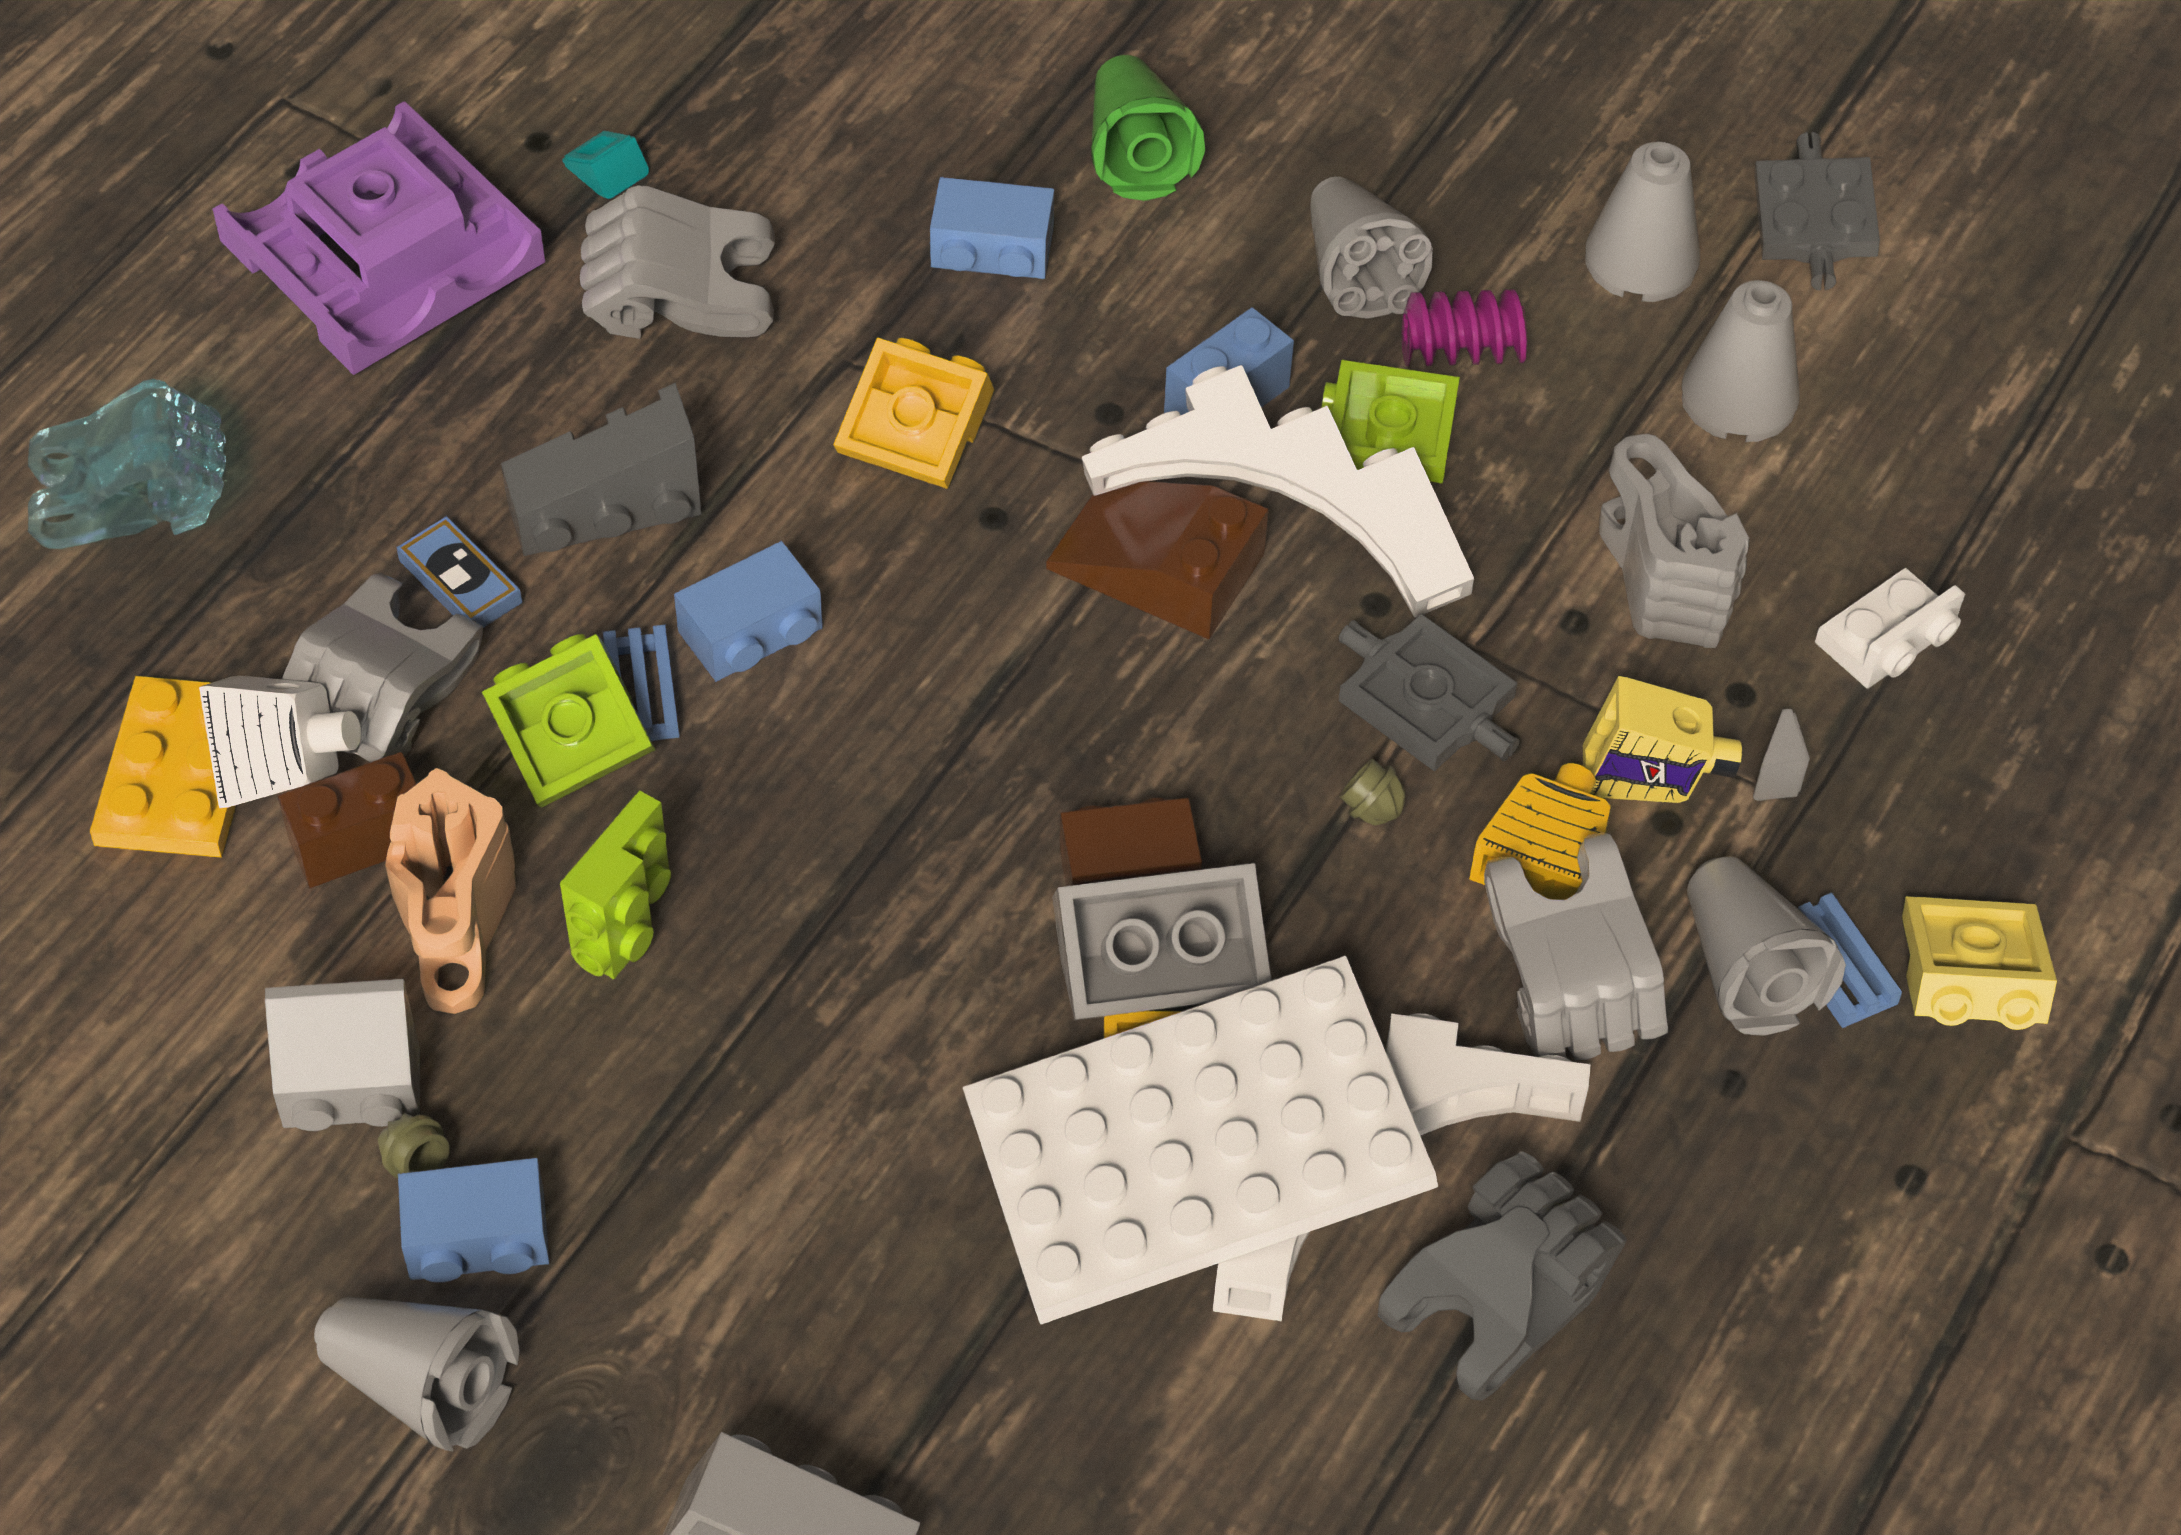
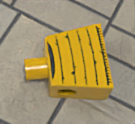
[1469,763,1611,900]

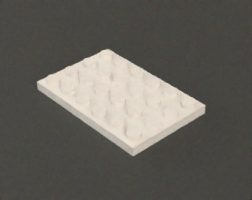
[963,956,1438,1324]

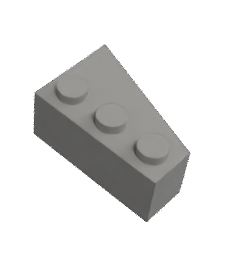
[663,1432,920,1535]

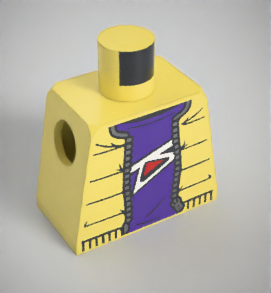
[1583,676,1742,803]

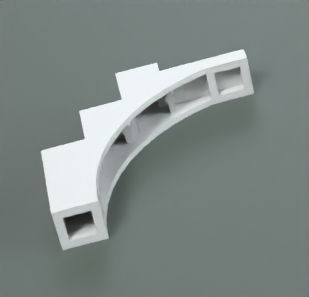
[1213,1014,1591,1321]

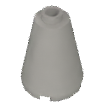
[1585,142,1700,302]
[1682,280,1800,442]
[1687,857,1846,1036]
[314,1297,519,1451]

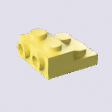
[1902,896,2057,1030]

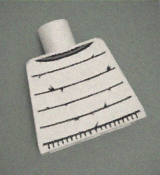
[199,675,361,808]

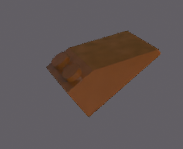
[1046,481,1268,639]

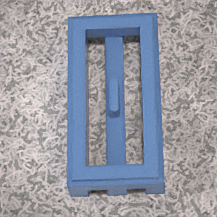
[603,625,679,741]
[1798,892,1902,1028]

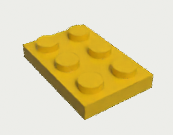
[90,676,236,858]

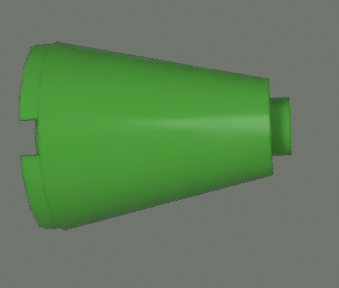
[1091,55,1205,201]

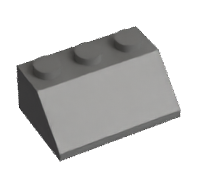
[1052,863,1271,1021]

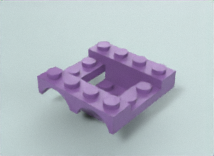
[213,101,545,375]

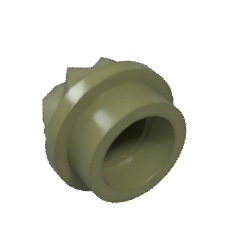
[1339,759,1405,826]
[378,1113,449,1178]

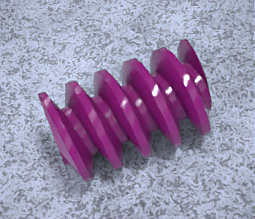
[1401,289,1527,367]

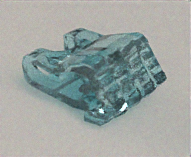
[28,379,226,549]

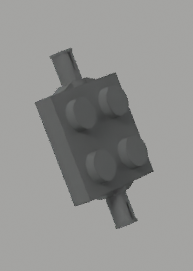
[1754,132,1880,290]
[1339,614,1519,772]

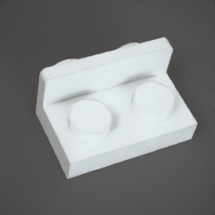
[1815,568,1965,689]

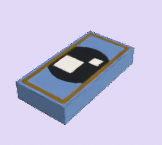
[396,516,522,628]

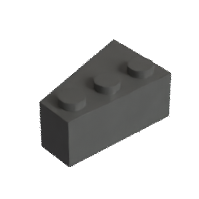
[501,383,701,556]

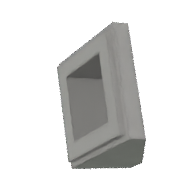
[1753,709,1810,801]

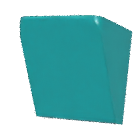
[562,131,649,199]

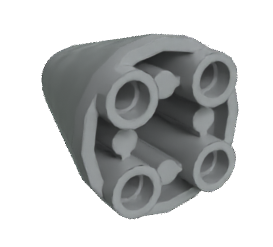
[1310,177,1433,319]

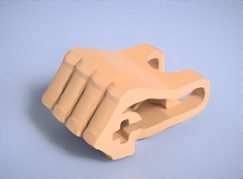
[385,768,516,1014]

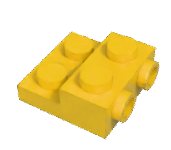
[833,338,994,489]

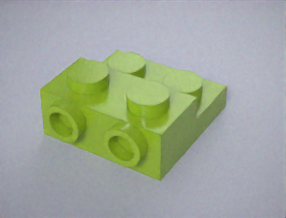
[1322,360,1460,483]
[482,634,655,808]
[560,790,671,979]

